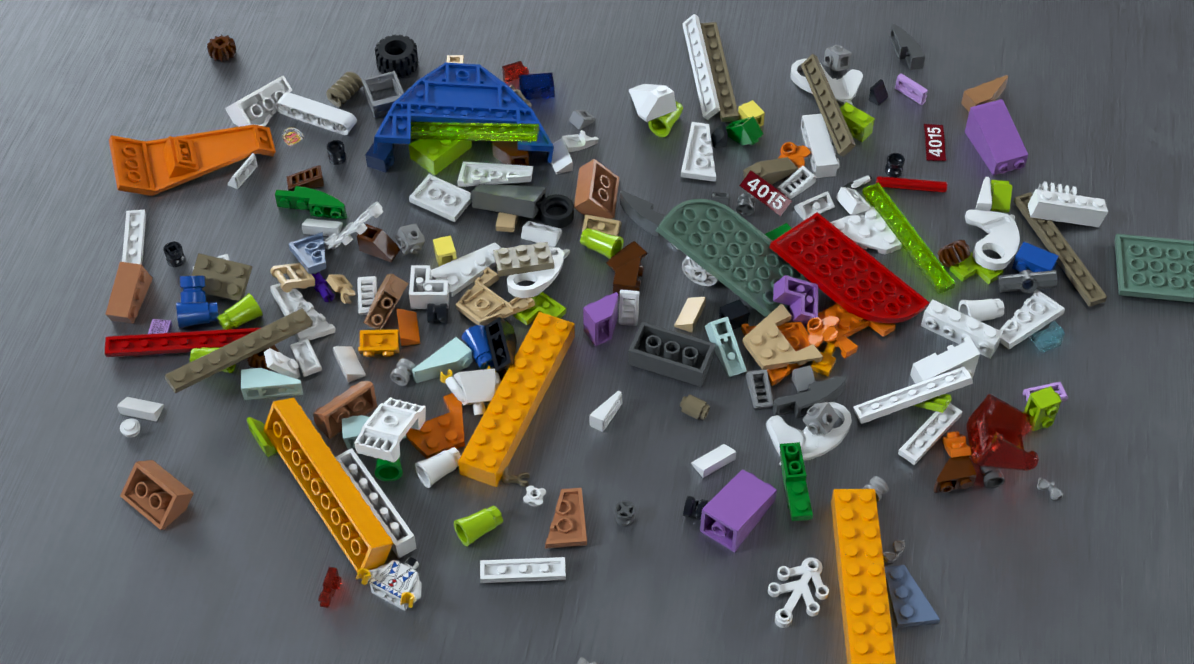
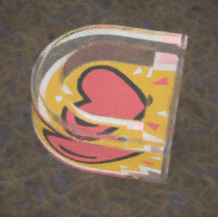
[282,127,304,147]

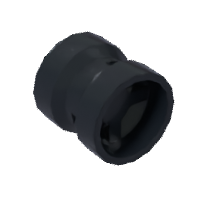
[327,140,346,165]
[885,153,905,178]
[163,241,185,267]
[427,304,448,323]
[683,496,708,520]

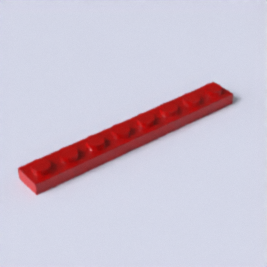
[104,328,260,357]

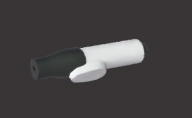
[842,175,872,189]

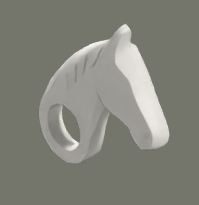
[790,58,863,106]
[965,210,1020,271]
[507,247,570,298]
[766,402,852,465]

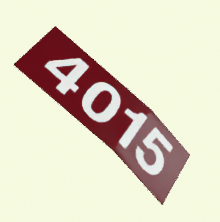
[924,124,946,161]
[739,170,792,217]

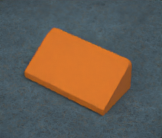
[397,308,420,346]

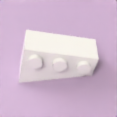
[910,336,980,384]

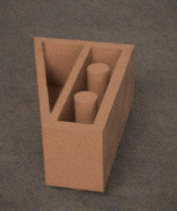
[105,262,153,324]

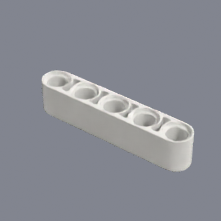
[275,92,357,135]

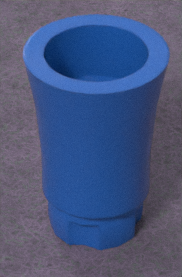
[176,302,219,329]
[461,325,494,370]

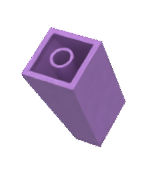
[965,99,1028,175]
[700,469,777,553]

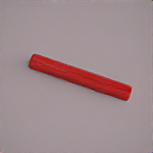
[876,176,947,192]

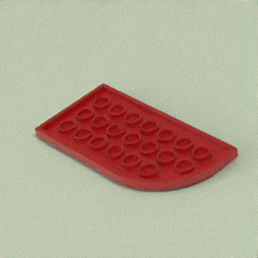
[769,212,930,323]

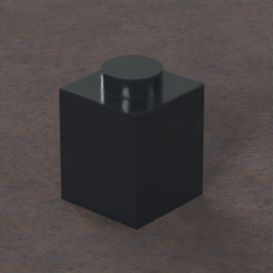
[719,299,750,330]

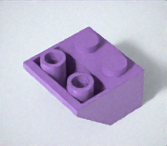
[583,292,618,346]

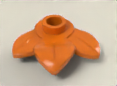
[778,142,811,169]
[807,316,840,348]

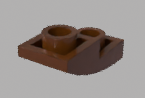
[606,241,648,272]

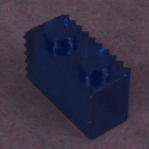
[519,72,555,100]

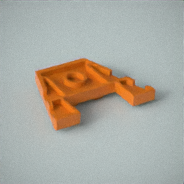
[818,303,896,358]
[741,322,811,386]
[406,393,465,459]

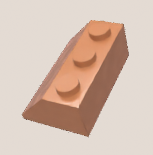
[574,159,619,219]
[313,381,377,439]
[120,460,194,530]

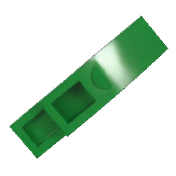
[275,186,347,219]
[779,442,813,521]

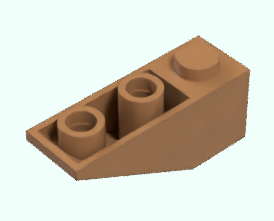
[961,75,1008,112]
[363,274,409,330]

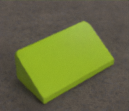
[247,417,277,457]

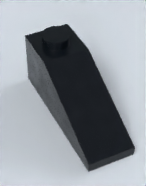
[485,317,517,373]

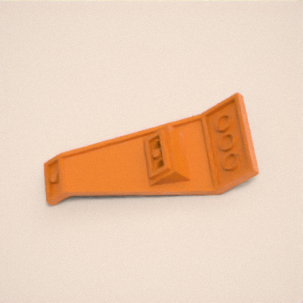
[109,124,276,196]

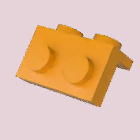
[358,329,399,357]

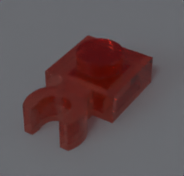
[318,567,341,608]

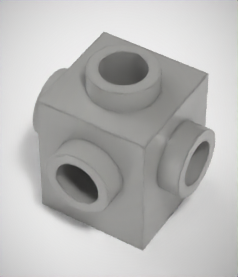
[823,45,852,71]
[395,223,425,255]
[803,402,839,435]

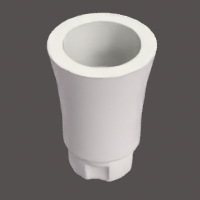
[958,299,1005,322]
[415,447,461,488]

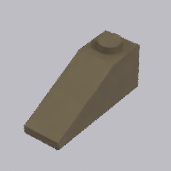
[743,157,798,185]

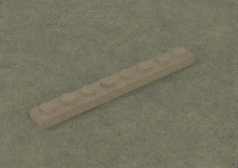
[700,22,739,122]
[801,54,856,157]
[1014,192,1107,307]
[165,308,313,393]

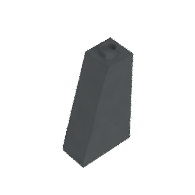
[470,184,546,218]

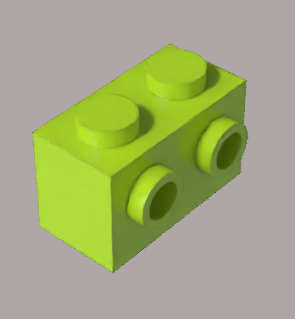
[840,102,875,142]
[1022,386,1062,431]

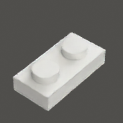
[264,348,300,379]

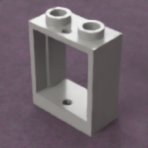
[362,71,404,119]

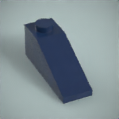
[365,143,395,173]

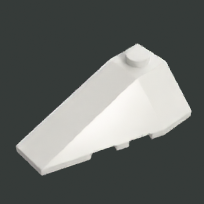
[225,75,292,127]
[629,84,677,122]

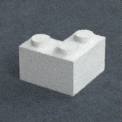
[409,265,450,309]

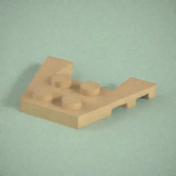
[456,267,535,326]
[742,304,823,370]

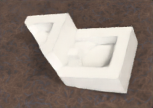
[561,130,599,152]

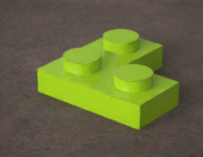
[950,252,1004,284]
[513,292,566,326]

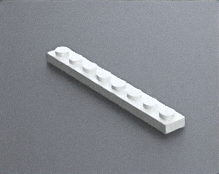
[682,14,720,120]

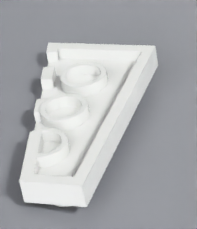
[681,122,716,182]
[457,161,533,187]
[431,243,501,297]
[270,283,336,341]
[1000,289,1065,349]

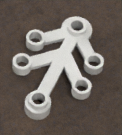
[324,201,383,250]
[768,558,829,628]

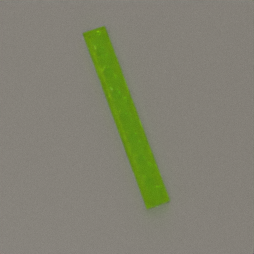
[411,122,540,141]
[862,182,956,294]

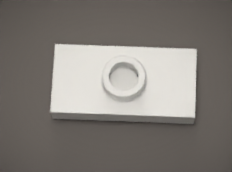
[290,339,322,377]

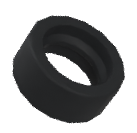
[540,194,574,228]

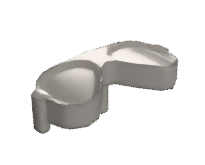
[1037,477,1063,500]
[883,539,905,563]

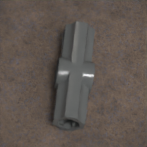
[998,270,1058,293]

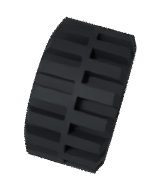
[375,34,419,78]

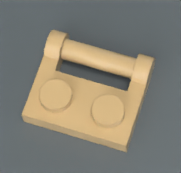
[270,263,315,293]

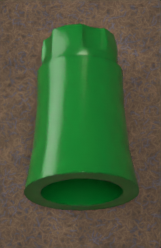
[375,457,403,482]

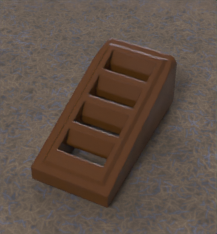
[286,165,324,191]

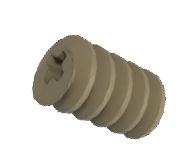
[326,71,363,107]

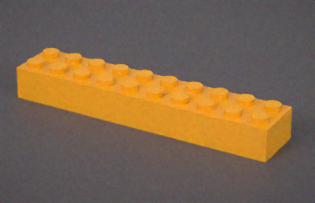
[458,312,575,487]
[263,397,393,572]
[831,489,896,664]

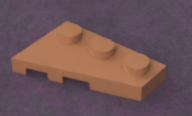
[545,488,587,549]

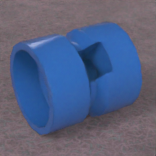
[180,276,206,303]

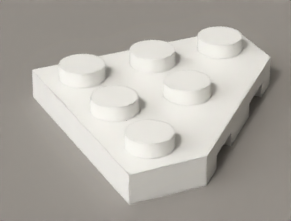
[830,207,902,255]

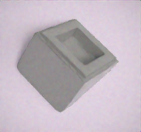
[569,110,596,130]
[791,366,815,393]

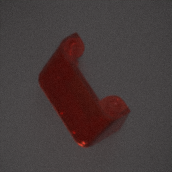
[967,393,1039,471]

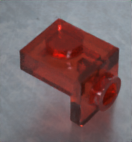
[502,61,529,84]

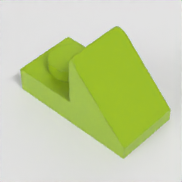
[990,180,1012,212]

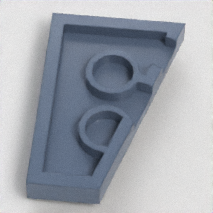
[288,232,327,274]
[884,565,940,628]

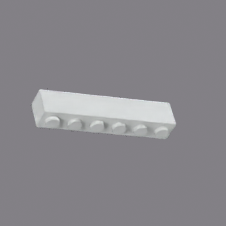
[335,448,417,559]

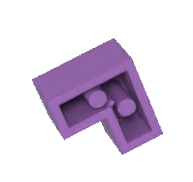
[773,275,818,327]

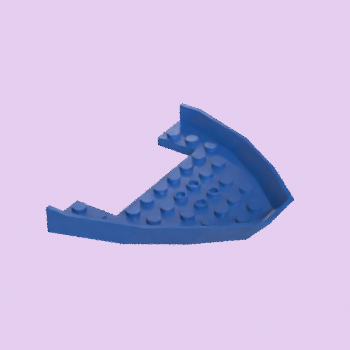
[373,62,554,163]

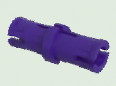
[312,272,335,302]

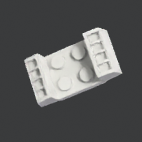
[354,398,426,463]

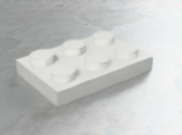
[409,174,472,222]

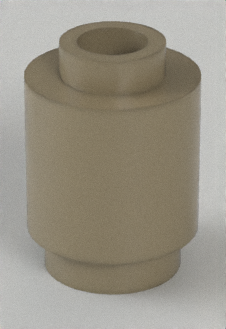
[680,394,711,420]

